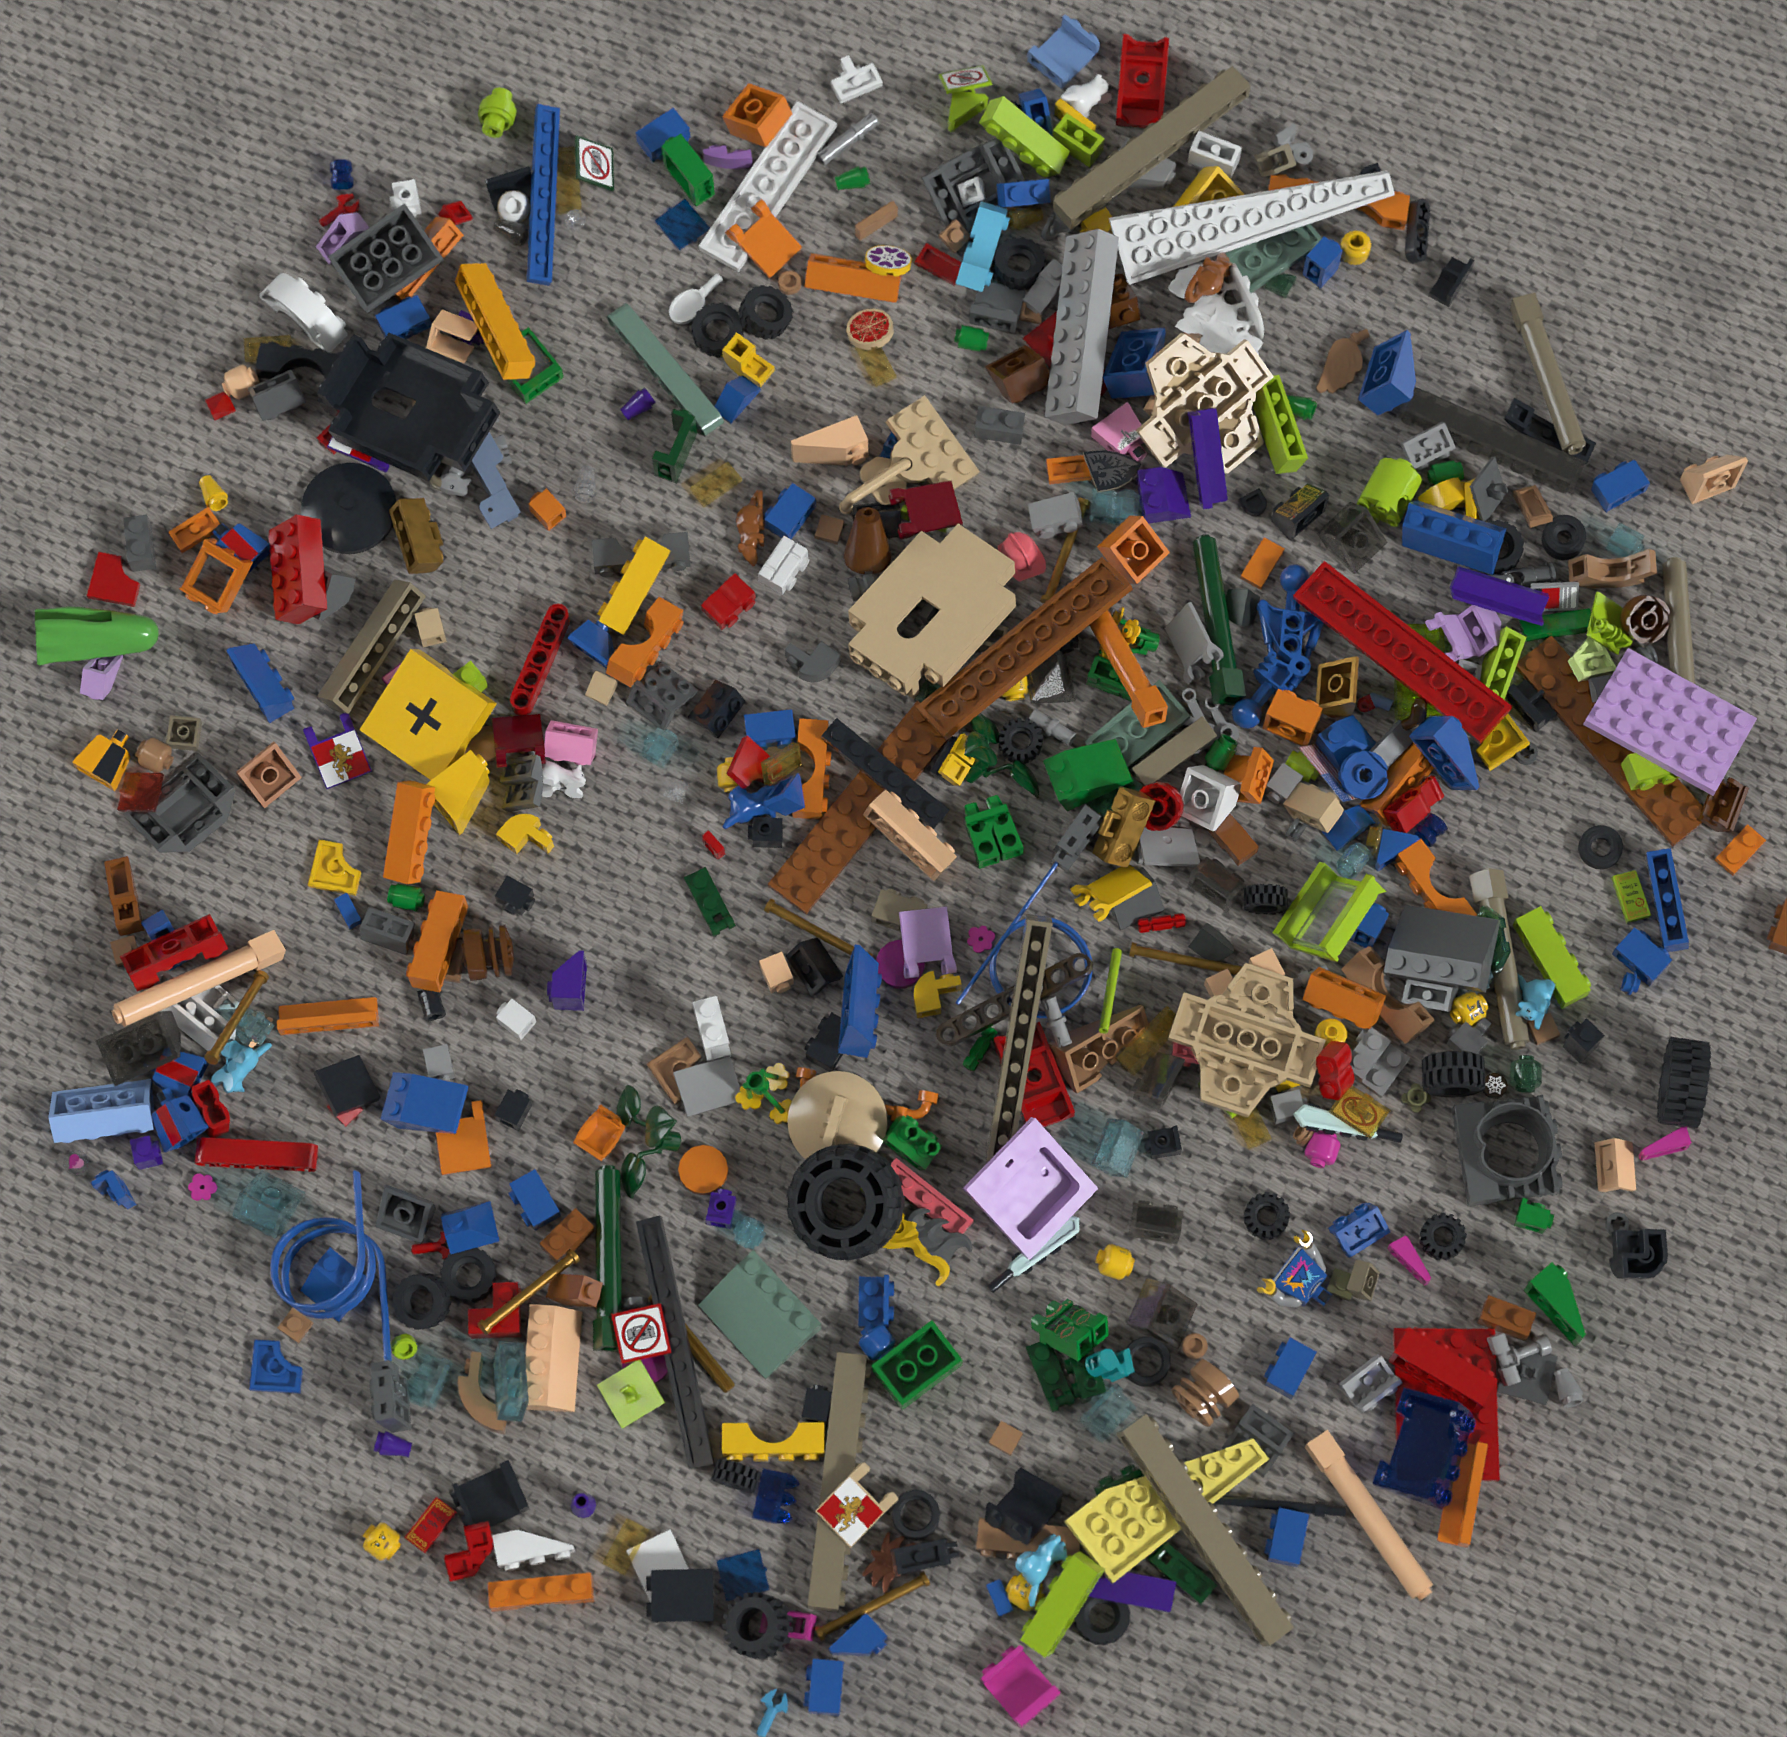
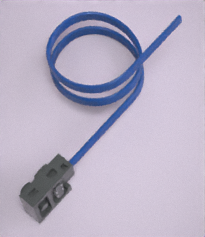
[955,805,1101,1018]
[270,1171,411,1433]

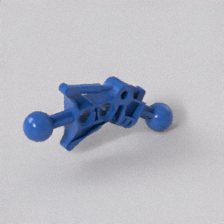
[1232,564,1324,729]

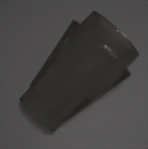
[493,218,529,246]

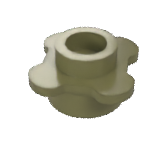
[1401,1083,1431,1113]

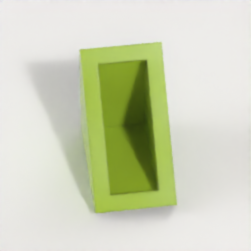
[948,91,988,132]

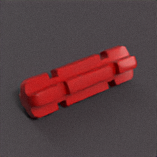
[1137,913,1186,933]

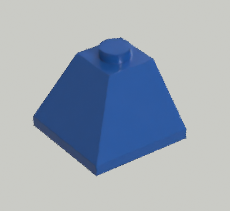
[568,619,614,669]
[1315,715,1376,772]
[441,1201,500,1254]

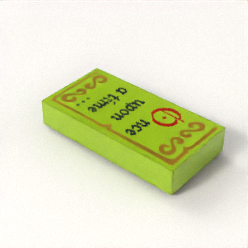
[1611,870,1651,923]

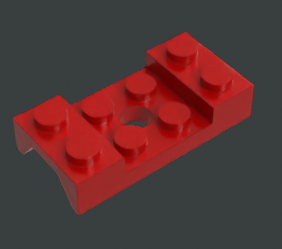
[1115,34,1169,128]
[120,914,228,992]
[993,1021,1075,1127]

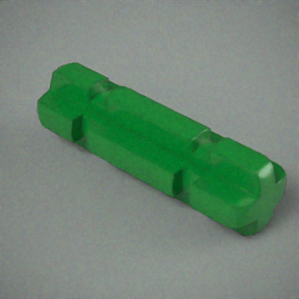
[963,1027,998,1071]

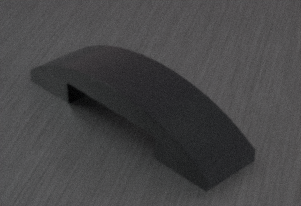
[1504,398,1596,464]

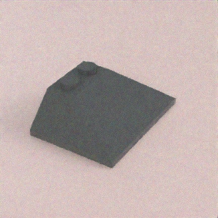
[922,138,1025,233]
[123,753,236,853]

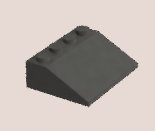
[328,203,444,313]
[1384,905,1500,993]

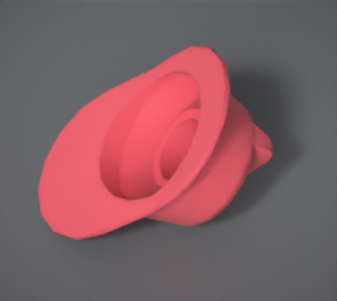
[998,532,1046,581]

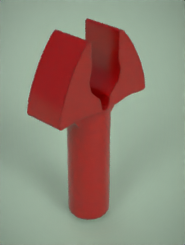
[319,194,360,227]
[411,1232,450,1260]

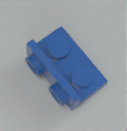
[91,1170,137,1209]
[1328,1203,1391,1258]
[858,1274,894,1328]

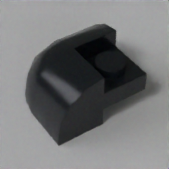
[1609,1229,1668,1279]

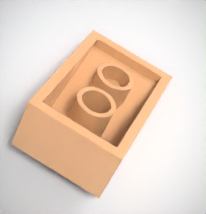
[791,415,868,466]
[1680,455,1748,504]

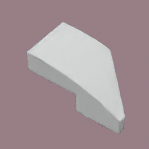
[196,985,239,1010]

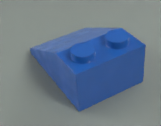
[1103,327,1166,399]
[1358,330,1416,416]
[1409,716,1479,790]
[380,1072,469,1134]

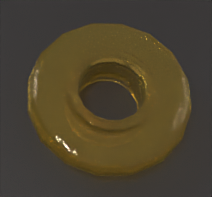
[1366,818,1382,856]

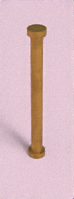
[1040,498,1091,603]
[764,898,873,957]
[1129,942,1244,975]
[204,970,269,1065]
[477,1249,580,1335]
[814,1571,931,1641]

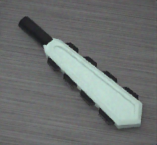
[1293,1103,1403,1143]
[987,1216,1079,1293]

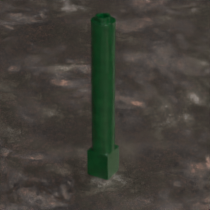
[1192,534,1246,706]
[593,1165,622,1352]

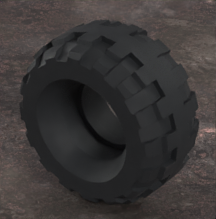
[787,1144,905,1260]

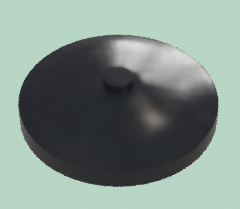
[301,463,397,554]

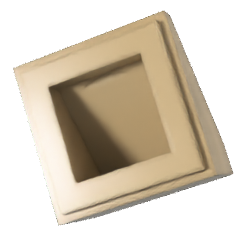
[585,671,618,706]

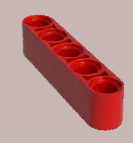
[510,603,570,716]
[194,1137,318,1172]

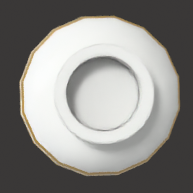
[497,190,530,224]

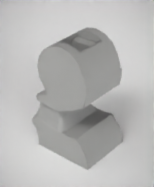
[1274,123,1313,171]

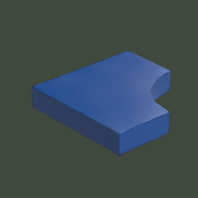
[249,1340,303,1394]

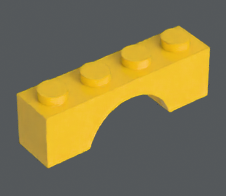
[722,1423,825,1462]

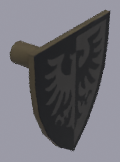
[1083,450,1141,492]

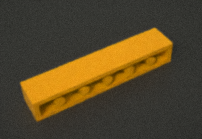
[455,263,535,380]

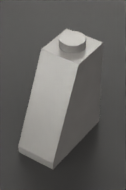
[1119,137,1177,191]

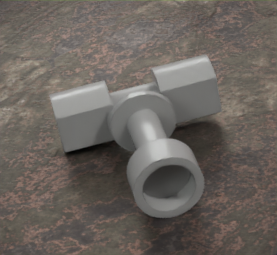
[1487,1333,1552,1386]

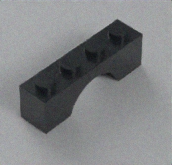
[255,342,342,379]

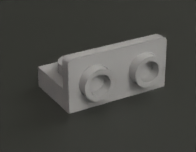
[1400,422,1456,471]

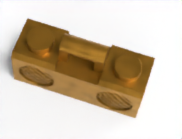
[389,498,444,574]
[1092,786,1155,868]

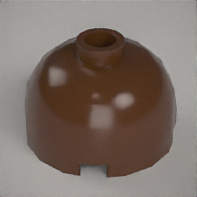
[1620,595,1670,644]

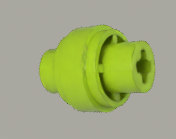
[478,88,517,138]

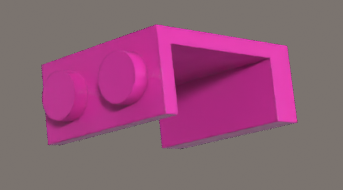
[981,1644,1061,1729]

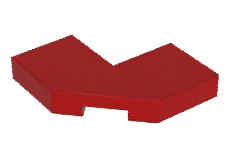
[444,1521,494,1582]

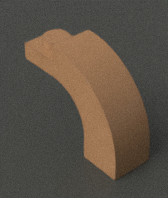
[1568,549,1657,588]

